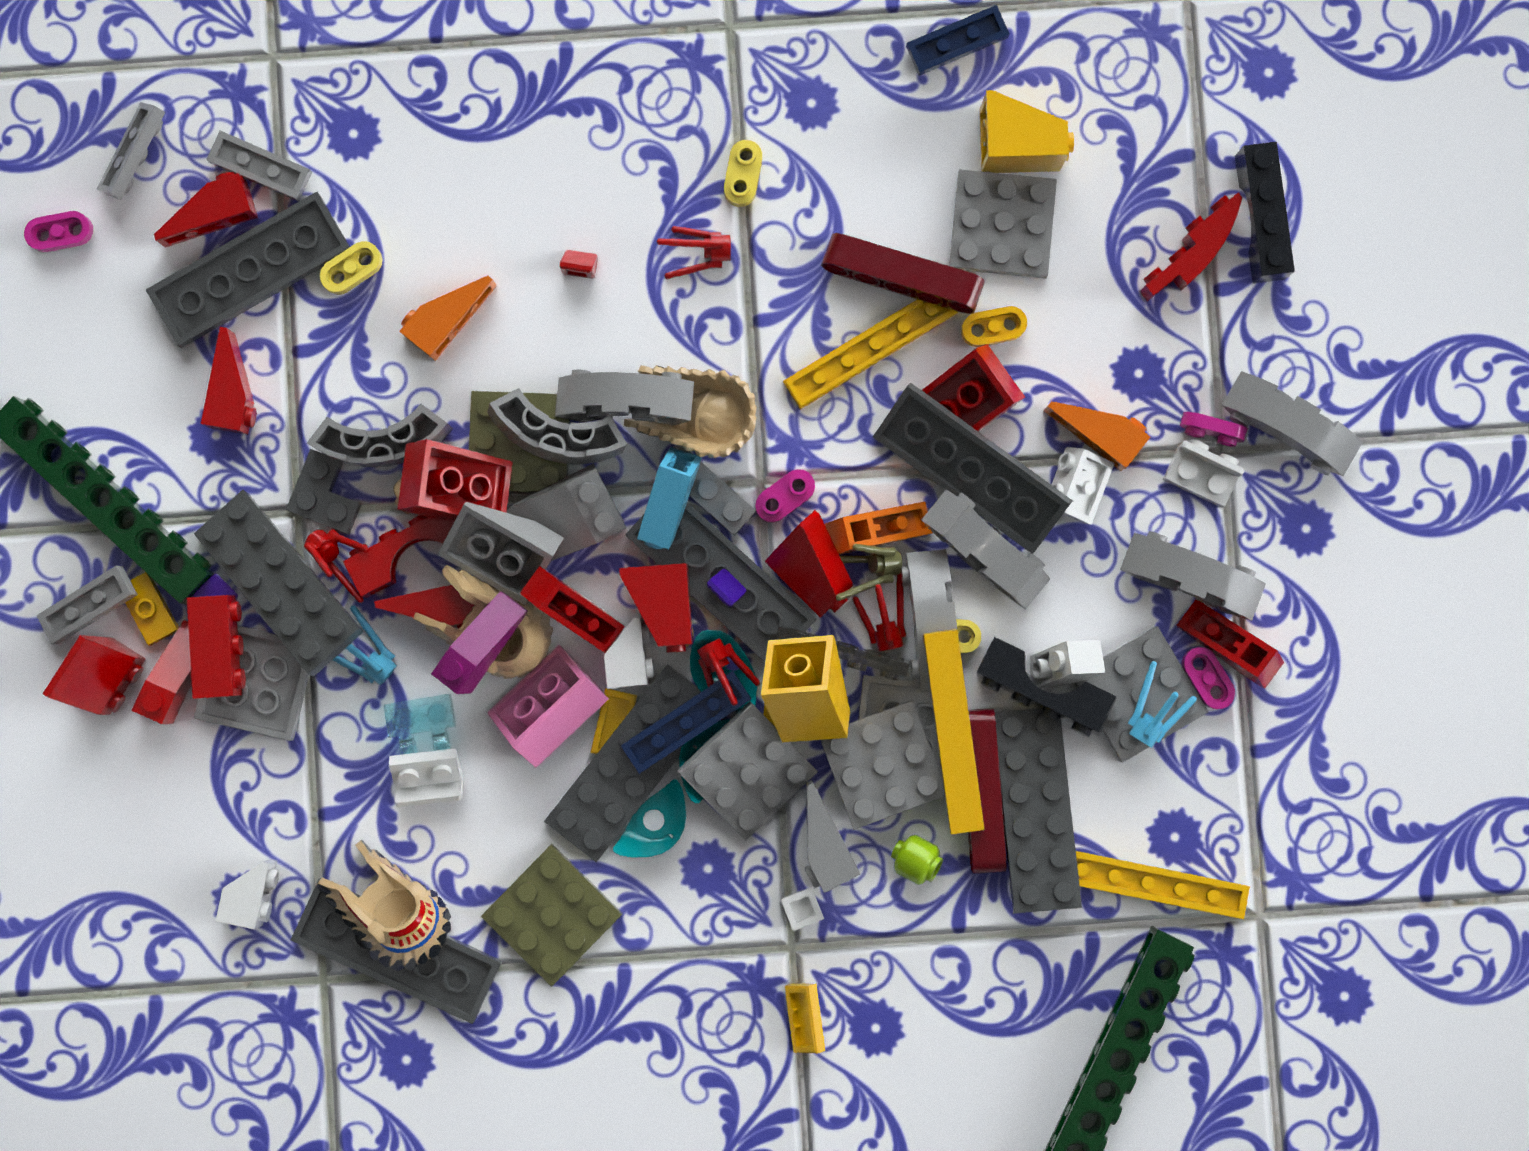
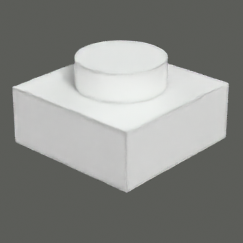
[781,886,824,931]

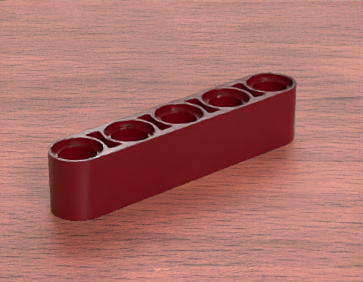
[821,233,985,314]
[968,708,1006,874]

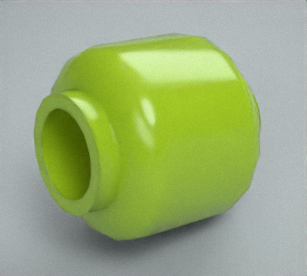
[891,835,943,885]

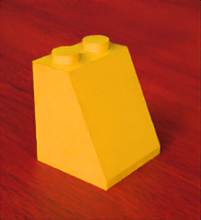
[979,90,1074,173]
[761,635,850,743]

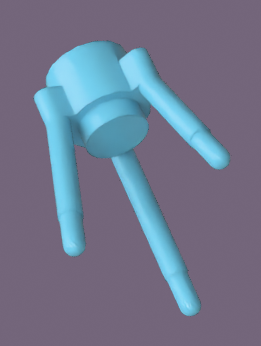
[333,605,397,685]
[1128,661,1197,748]

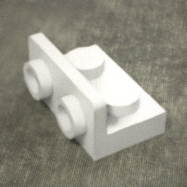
[1162,439,1245,508]
[1051,447,1115,525]
[389,748,463,807]

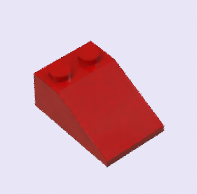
[922,344,1026,432]
[397,439,513,520]
[43,635,146,715]

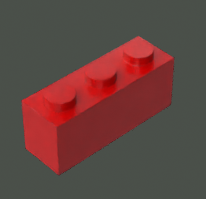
[520,566,625,653]
[187,595,246,699]

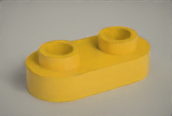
[961,306,1027,347]

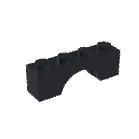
[1235,142,1295,284]
[977,637,1116,737]

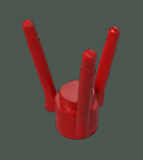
[656,226,731,279]
[304,529,369,603]
[852,573,907,652]
[697,638,760,720]

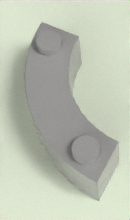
[555,369,694,425]
[1222,371,1363,476]
[487,388,627,464]
[307,404,453,467]
[921,489,1050,610]
[1120,531,1266,621]
[901,549,957,693]

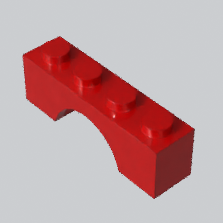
[343,515,455,598]

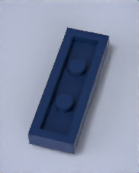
[906,4,1010,76]

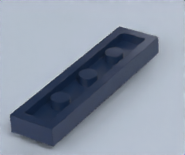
[621,671,751,774]

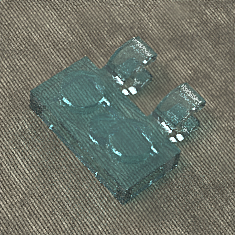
[384,694,456,755]

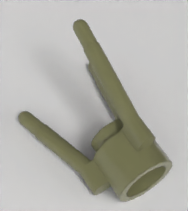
[836,544,903,601]

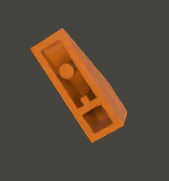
[399,275,497,361]
[1043,401,1150,471]
[825,501,933,555]

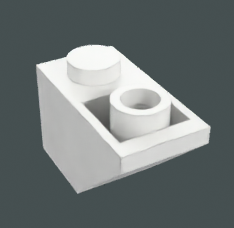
[604,618,654,689]
[1030,640,1105,688]
[215,859,279,930]

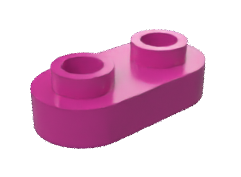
[24,211,93,252]
[1180,412,1248,447]
[756,469,815,523]
[1182,647,1235,709]

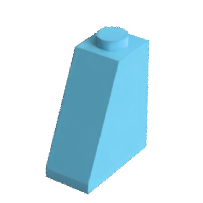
[637,447,702,550]

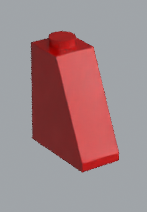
[765,510,853,618]
[619,563,693,653]

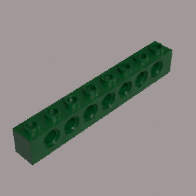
[0,396,214,605]
[1044,925,1195,1151]

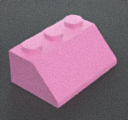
[487,645,609,768]

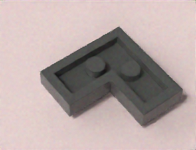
[286,449,362,535]

